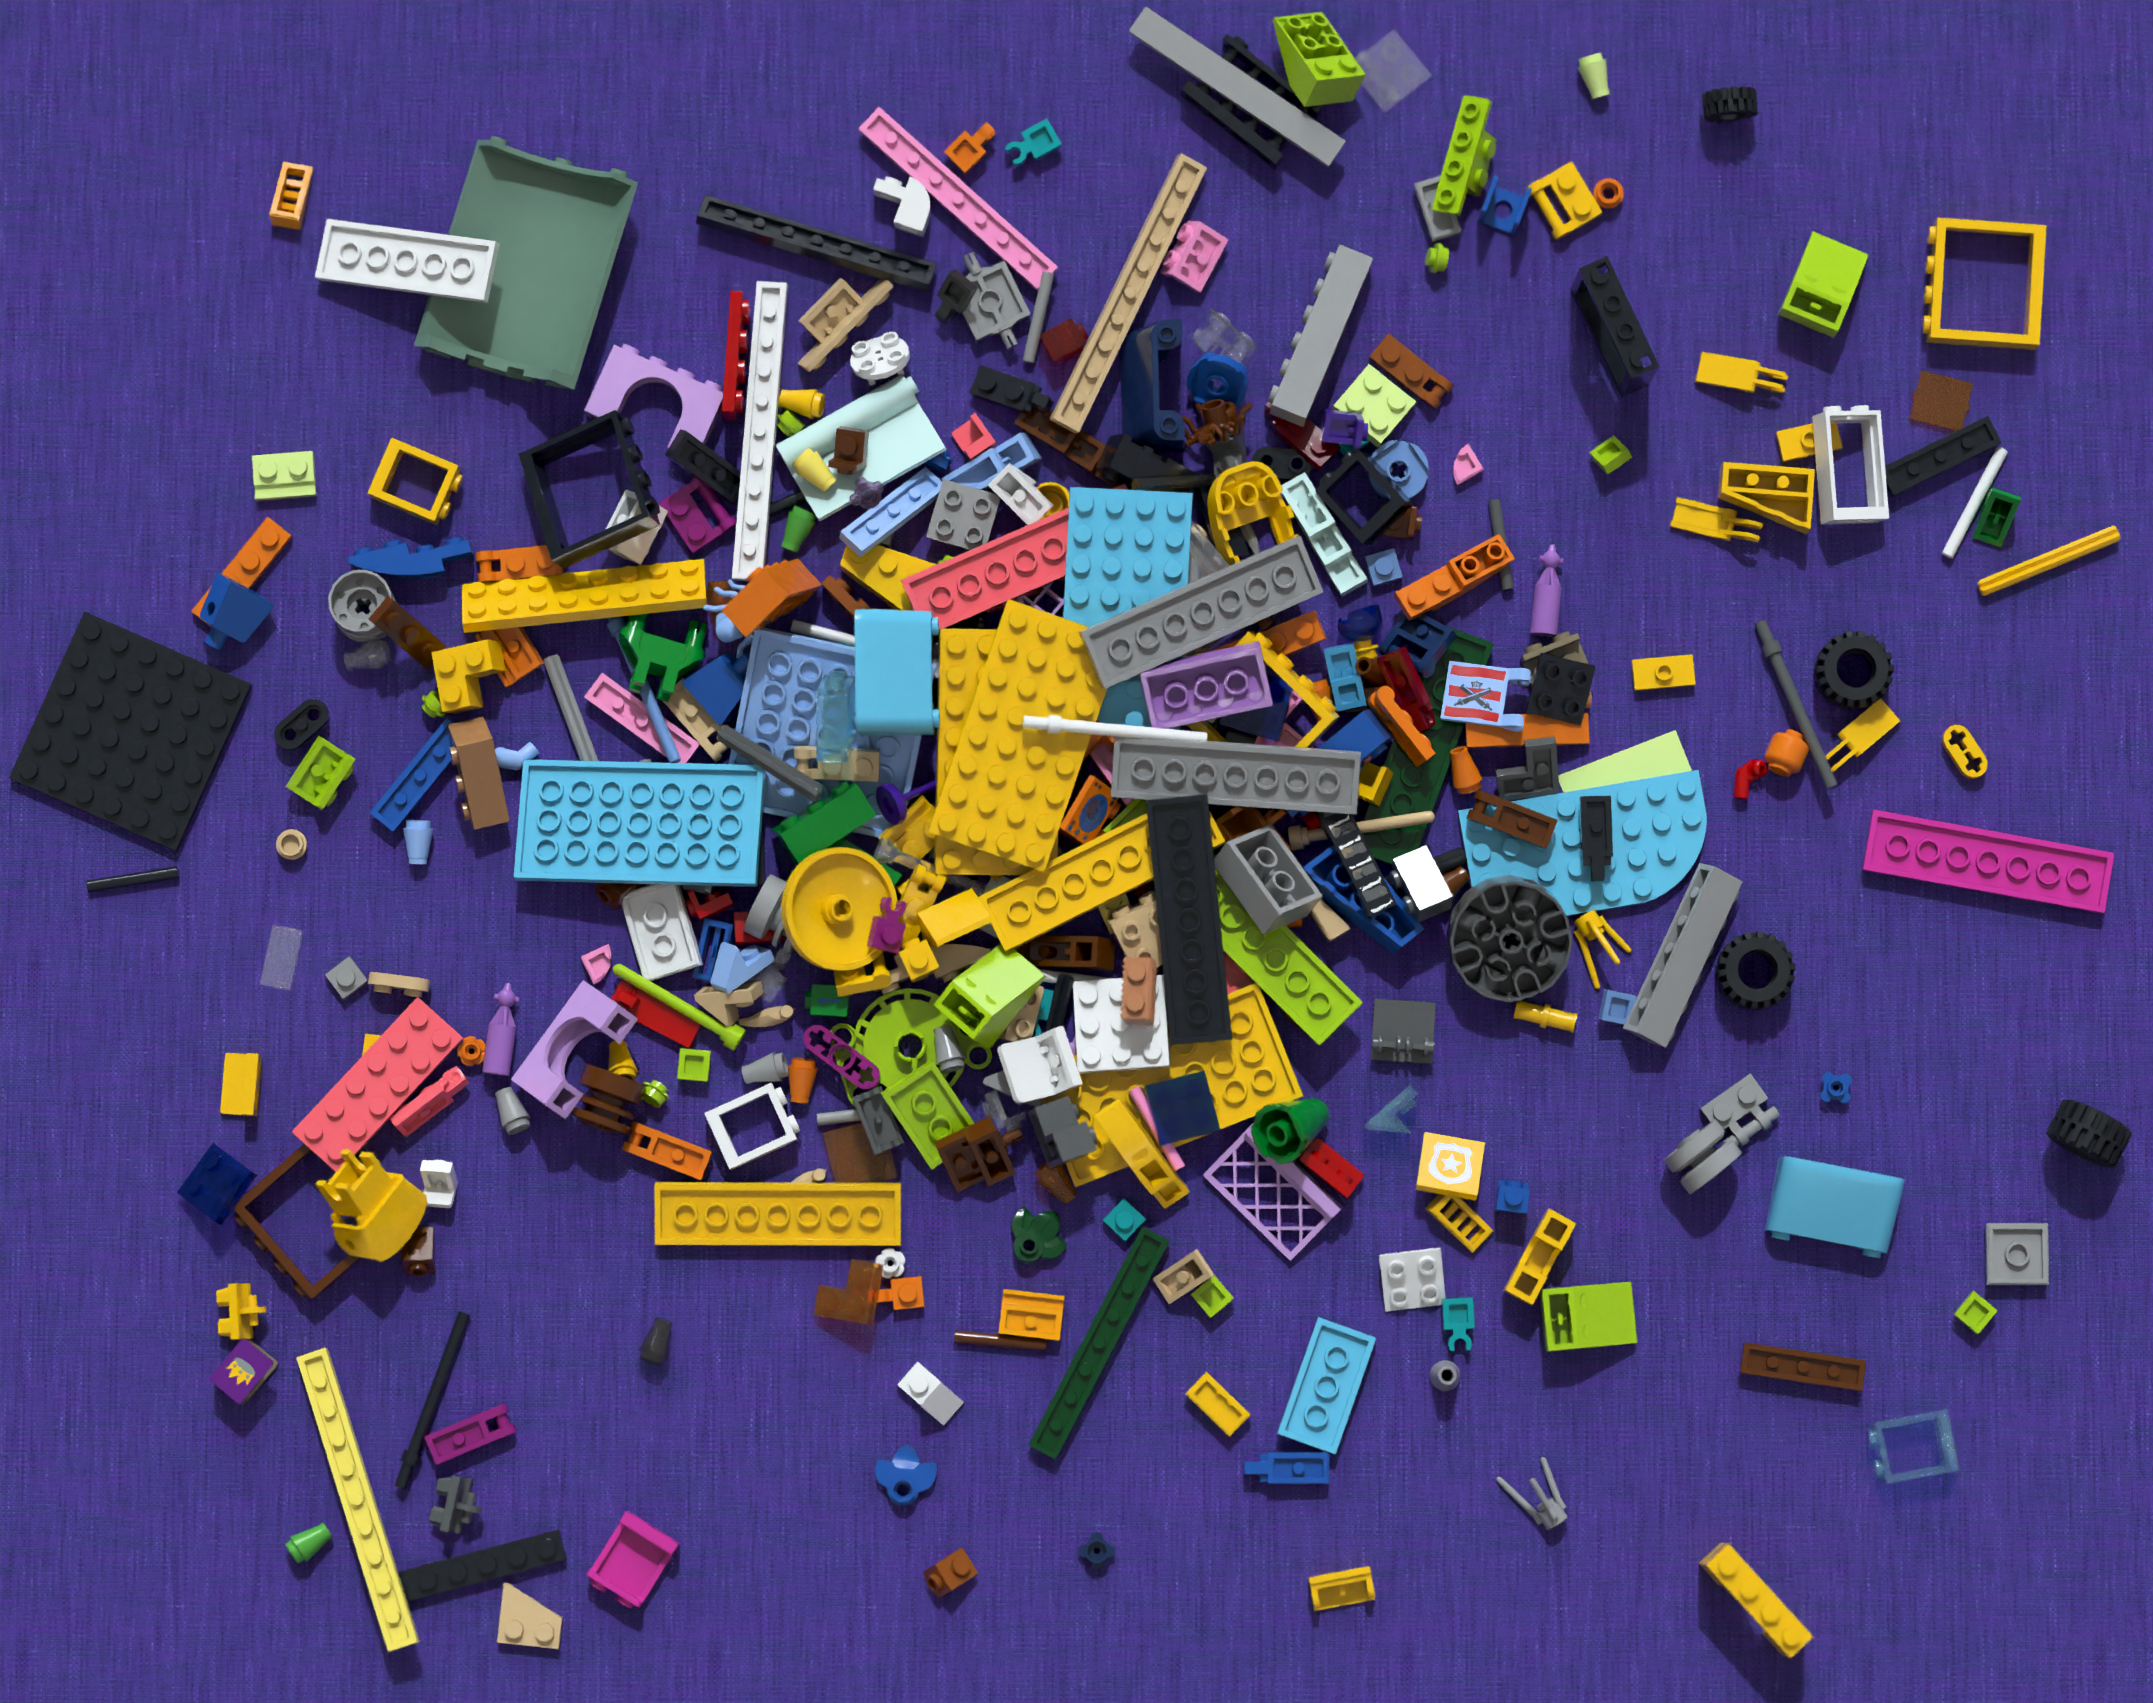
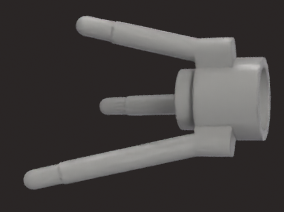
[1496,1457,1568,1530]

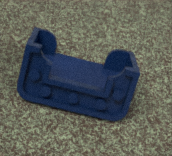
[1120,319,1185,452]

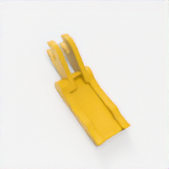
[1694,352,1788,393]
[1670,497,1763,542]
[1826,698,1900,772]

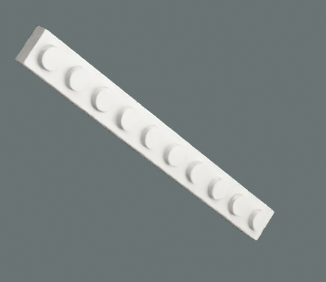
[732,281,788,581]

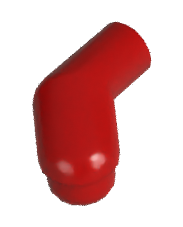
[1733,759,1768,799]

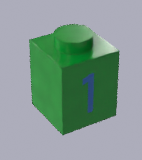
[805,984,849,1019]

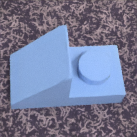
[710,942,775,994]

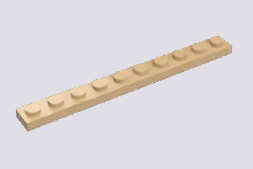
[1050,153,1207,434]

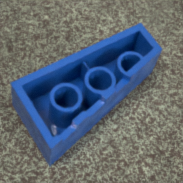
[1286,709,1394,817]
[1303,846,1424,955]

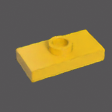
[1776,423,1843,462]
[1631,654,1696,691]
[1185,1372,1251,1437]

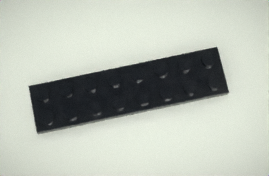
[1146,794,1232,1045]

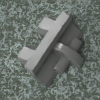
[429,1476,483,1534]

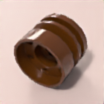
[570,1064,646,1135]

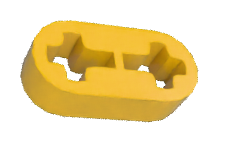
[1942,725,1988,779]

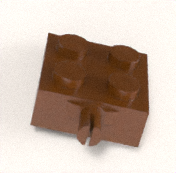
[934,1116,1024,1193]

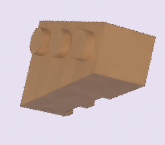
[448,717,510,830]

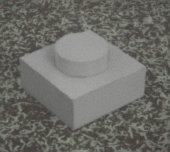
[325,956,368,1000]

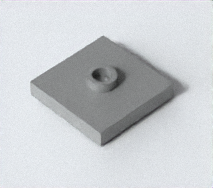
[1985,1223,2049,1285]

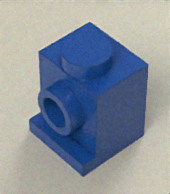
[1494,1180,1530,1215]

